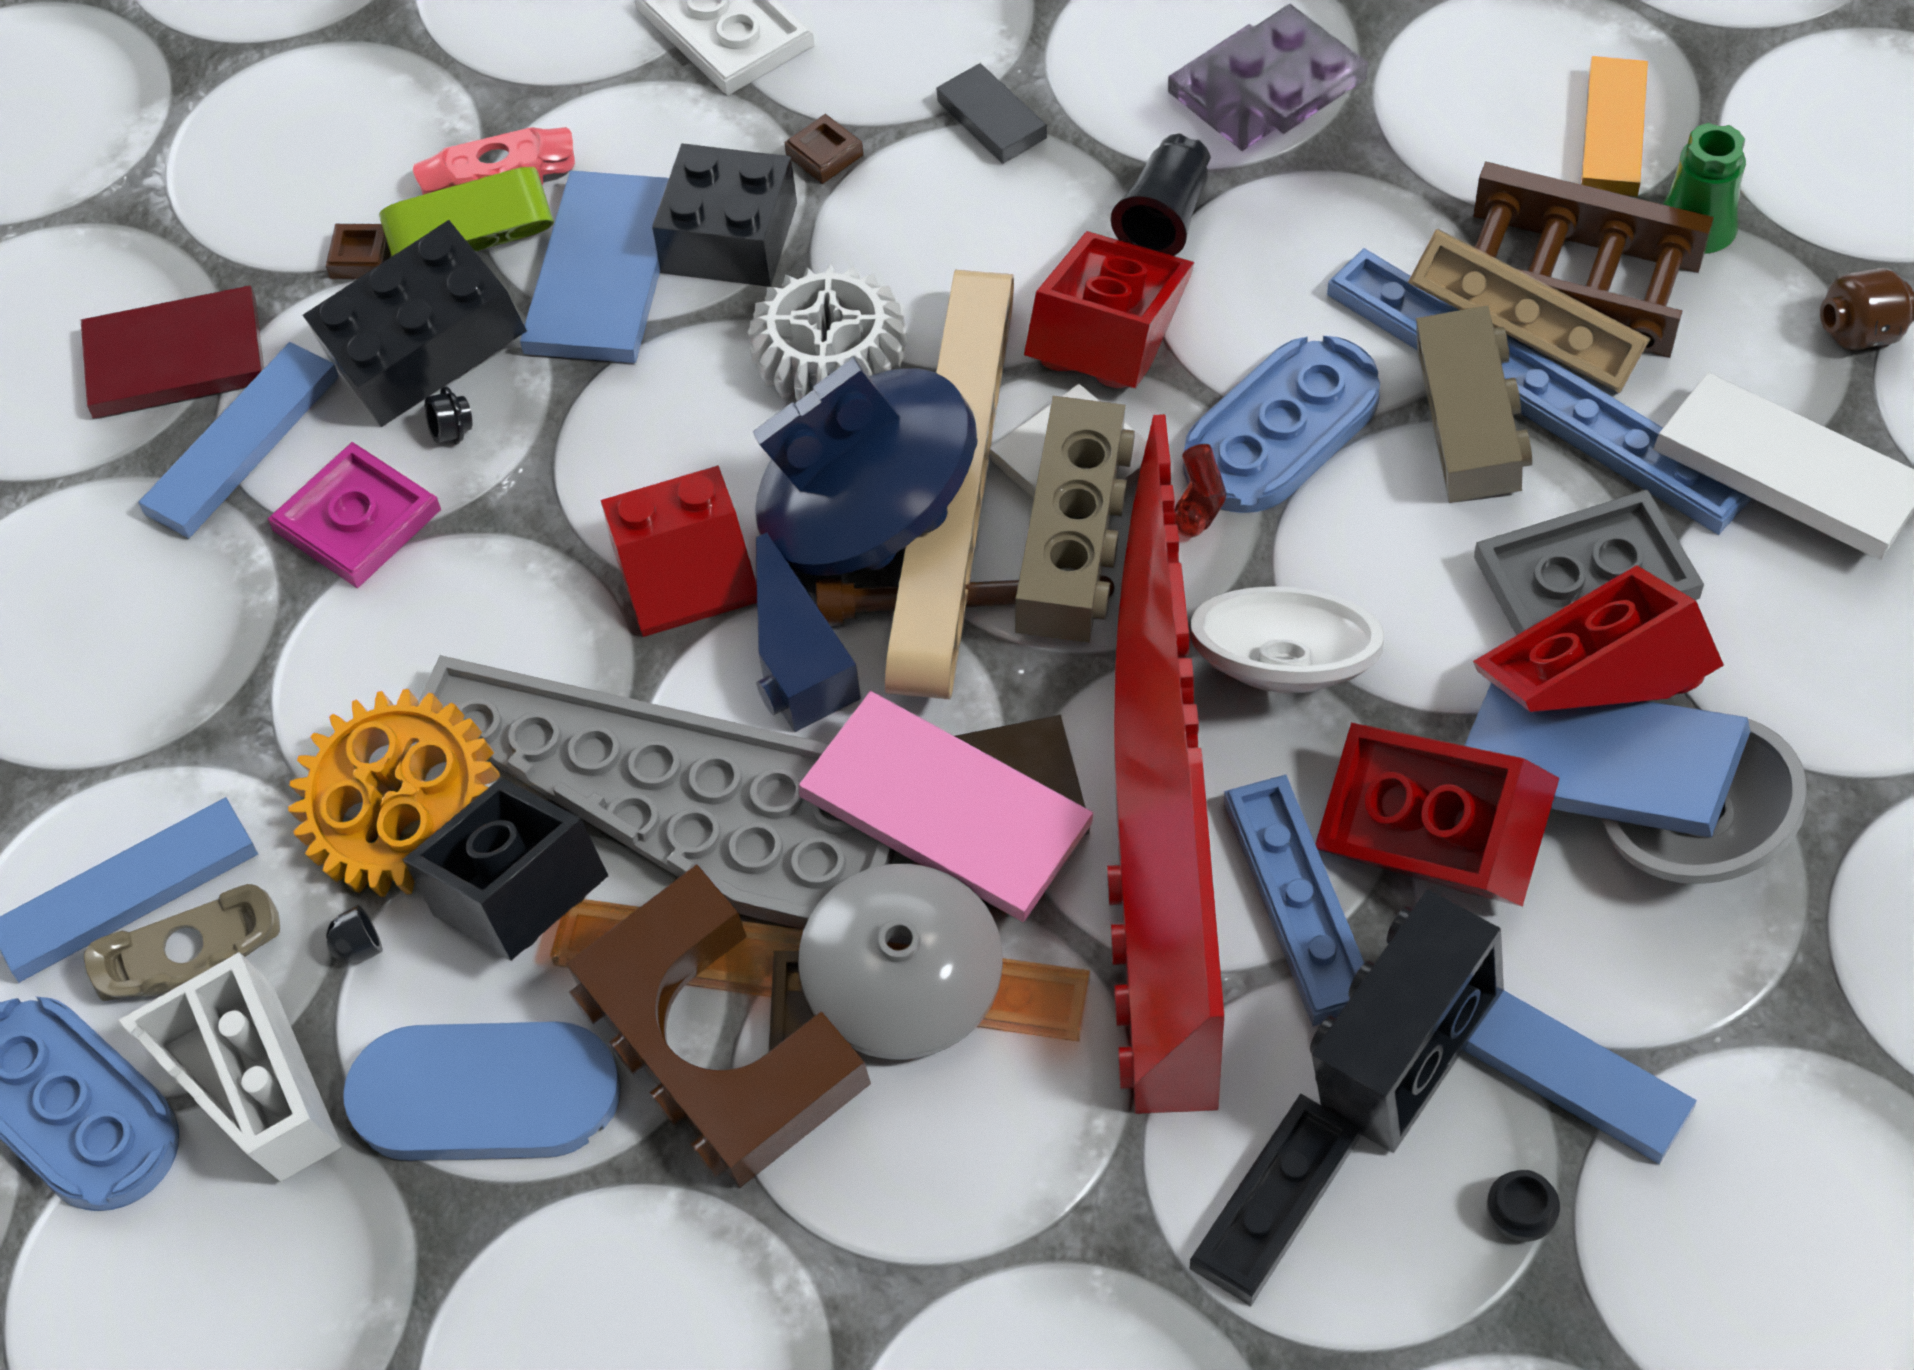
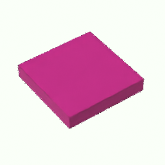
[268,442,441,589]

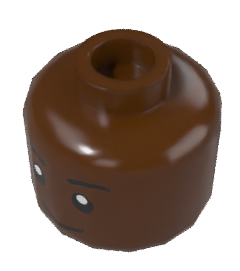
[1820,268,1914,351]

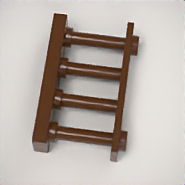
[1473,161,1714,358]

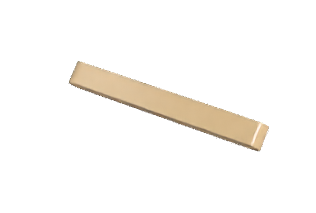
[885,269,1014,700]

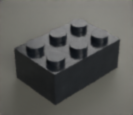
[303,220,527,427]
[1310,889,1504,1154]

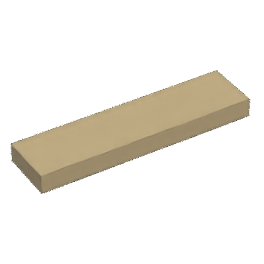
[1408,229,1651,393]

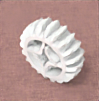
[748,263,907,401]

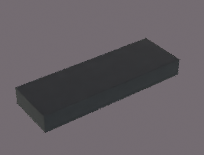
[1189,1093,1361,1306]

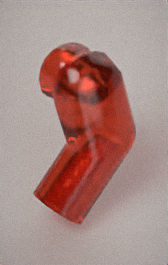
[1175,444,1227,538]

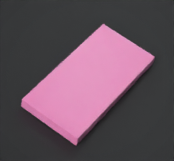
[799,690,1093,923]

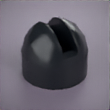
[326,905,383,964]

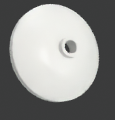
[1190,587,1384,694]

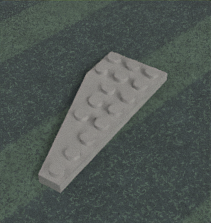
[418,655,895,929]

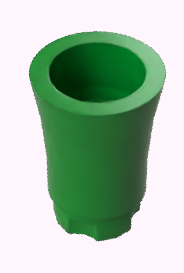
[1663,123,1746,254]

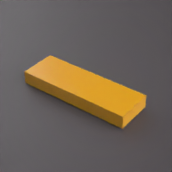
[1581,56,1648,197]

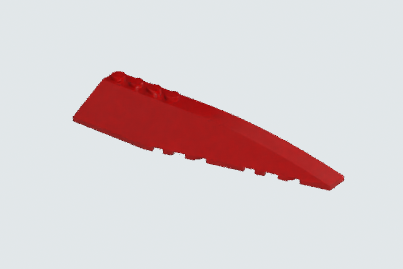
[1107,414,1224,1114]

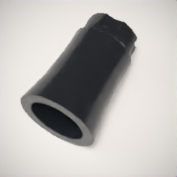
[1110,133,1211,256]

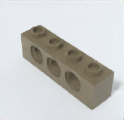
[1015,396,1135,643]

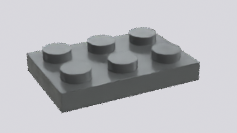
[1474,489,1704,635]

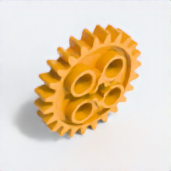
[288,689,500,897]

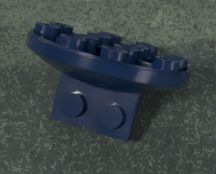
[752,357,978,576]

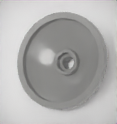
[1602,719,1808,884]
[798,864,1003,1059]

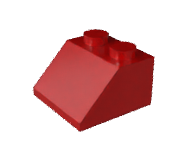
[600,465,757,637]

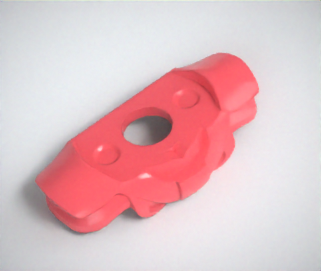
[413,127,575,195]

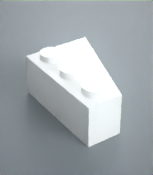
[117,952,342,1182]

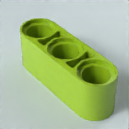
[379,167,554,256]

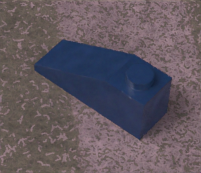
[756,532,861,733]

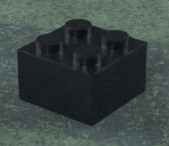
[652,143,797,287]
[402,777,609,961]

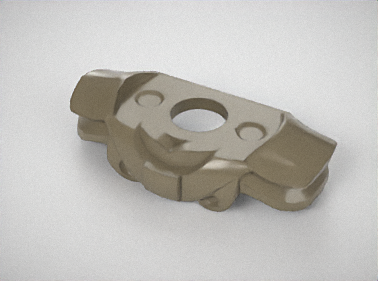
[84,884,280,1001]

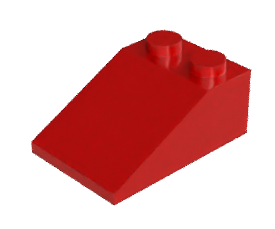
[1024,231,1195,389]
[1473,565,1724,712]
[1315,722,1560,907]

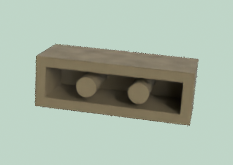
[1416,305,1532,503]

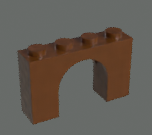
[566,864,871,1188]

